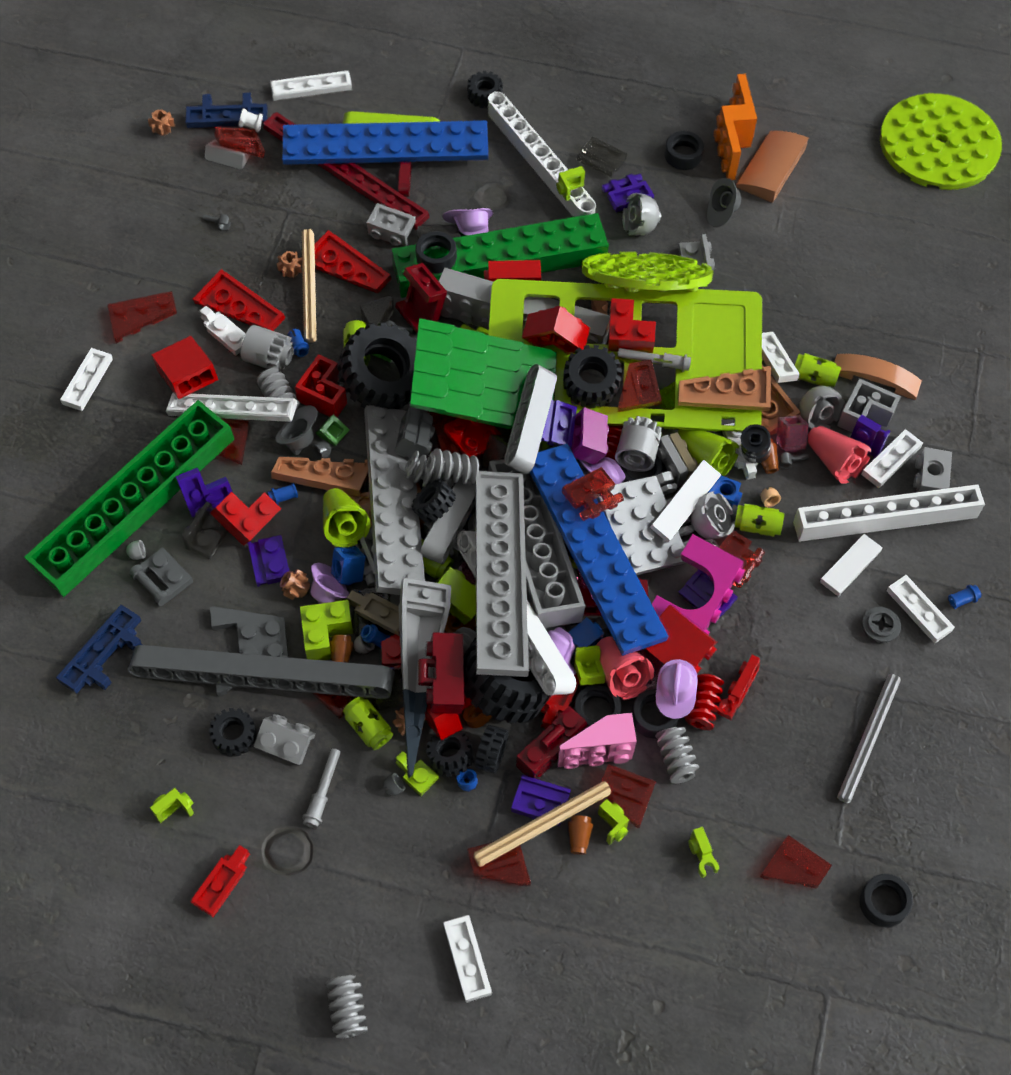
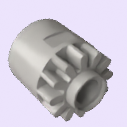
[241,325,294,372]
[615,416,662,472]

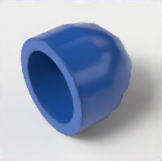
[457,769,478,792]

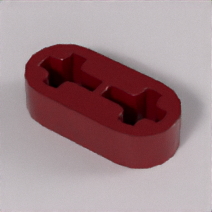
[398,162,411,197]

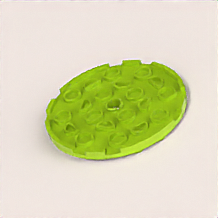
[880,93,1002,190]
[582,252,713,292]

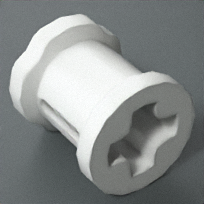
[239,109,263,132]

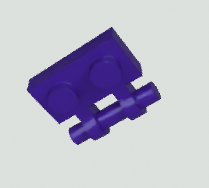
[602,173,654,212]

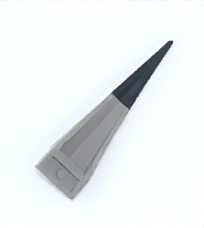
[398,578,451,778]

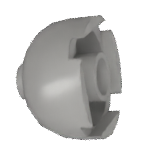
[622,193,661,236]
[799,386,845,429]
[690,492,735,539]

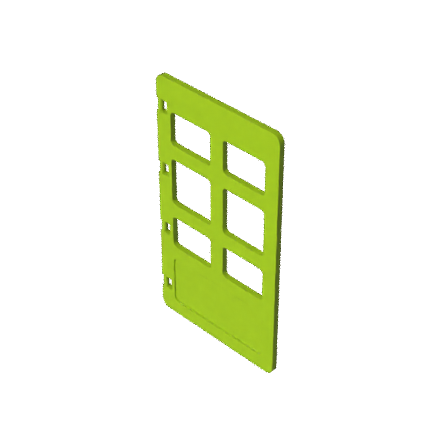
[488,279,762,433]

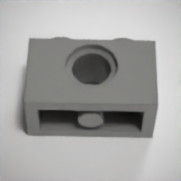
[913,447,952,493]

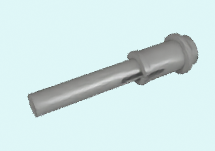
[618,348,691,372]
[302,749,341,828]

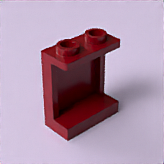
[395,263,447,334]

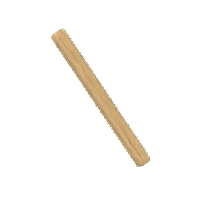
[302,229,317,343]
[474,781,611,866]

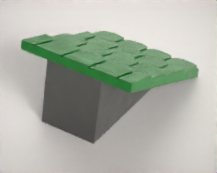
[410,318,557,430]

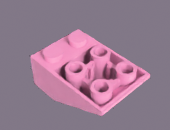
[557,713,637,769]

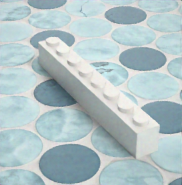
[793,485,985,542]

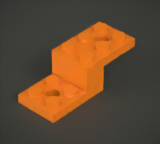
[714,74,757,180]

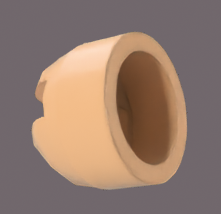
[760,487,781,507]

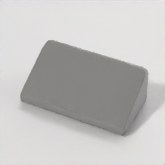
[205,140,252,169]

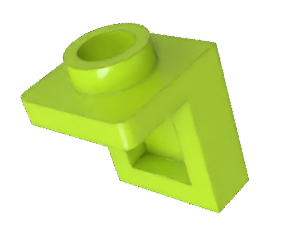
[556,166,585,201]
[574,646,605,685]
[150,788,194,823]
[598,799,629,845]

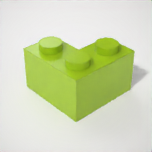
[435,567,476,625]
[300,600,353,660]

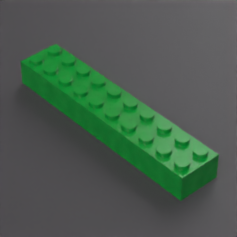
[392,213,609,298]
[24,400,235,598]

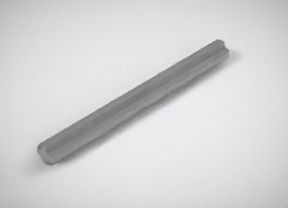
[837,674,901,803]

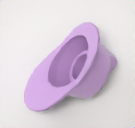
[442,208,493,236]
[579,457,625,487]
[310,563,349,604]
[547,627,576,675]
[656,659,698,719]

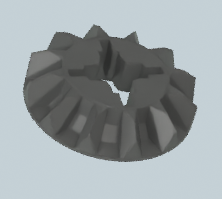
[862,607,901,643]

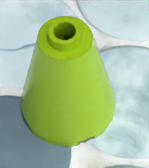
[677,429,739,476]
[323,488,371,548]

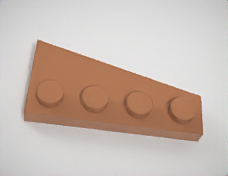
[678,366,771,411]
[271,457,369,497]

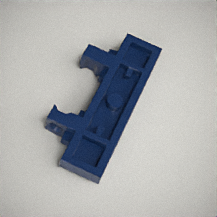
[186,93,268,128]
[56,605,142,694]

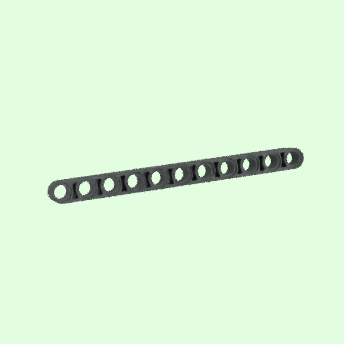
[128,645,395,699]

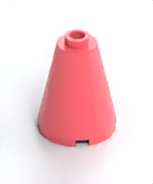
[808,426,871,484]
[596,636,654,700]

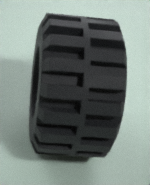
[563,345,622,408]

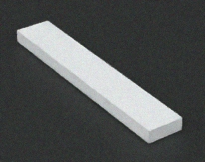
[166,393,298,422]

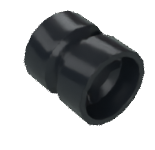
[740,424,771,463]

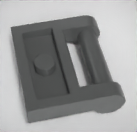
[129,547,193,606]

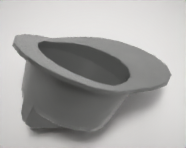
[707,178,741,227]
[275,405,317,455]

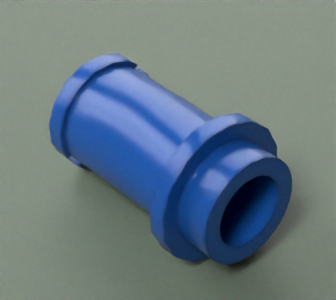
[287,329,309,357]
[267,483,298,505]
[948,585,981,609]
[361,624,391,649]

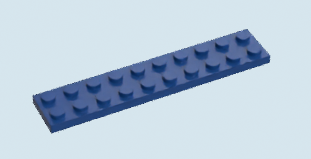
[283,121,488,165]
[530,444,668,656]

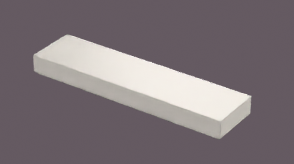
[270,71,352,101]
[650,460,721,543]

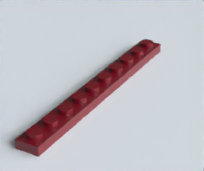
[263,112,429,230]

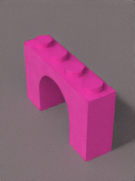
[652,534,745,635]

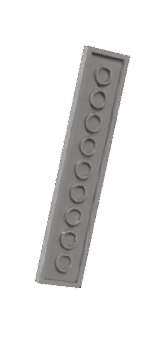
[364,405,425,595]
[475,471,529,677]

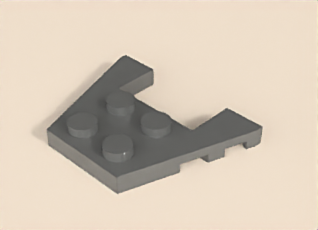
[210,606,289,696]

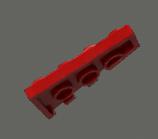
[301,230,392,294]
[193,269,285,331]

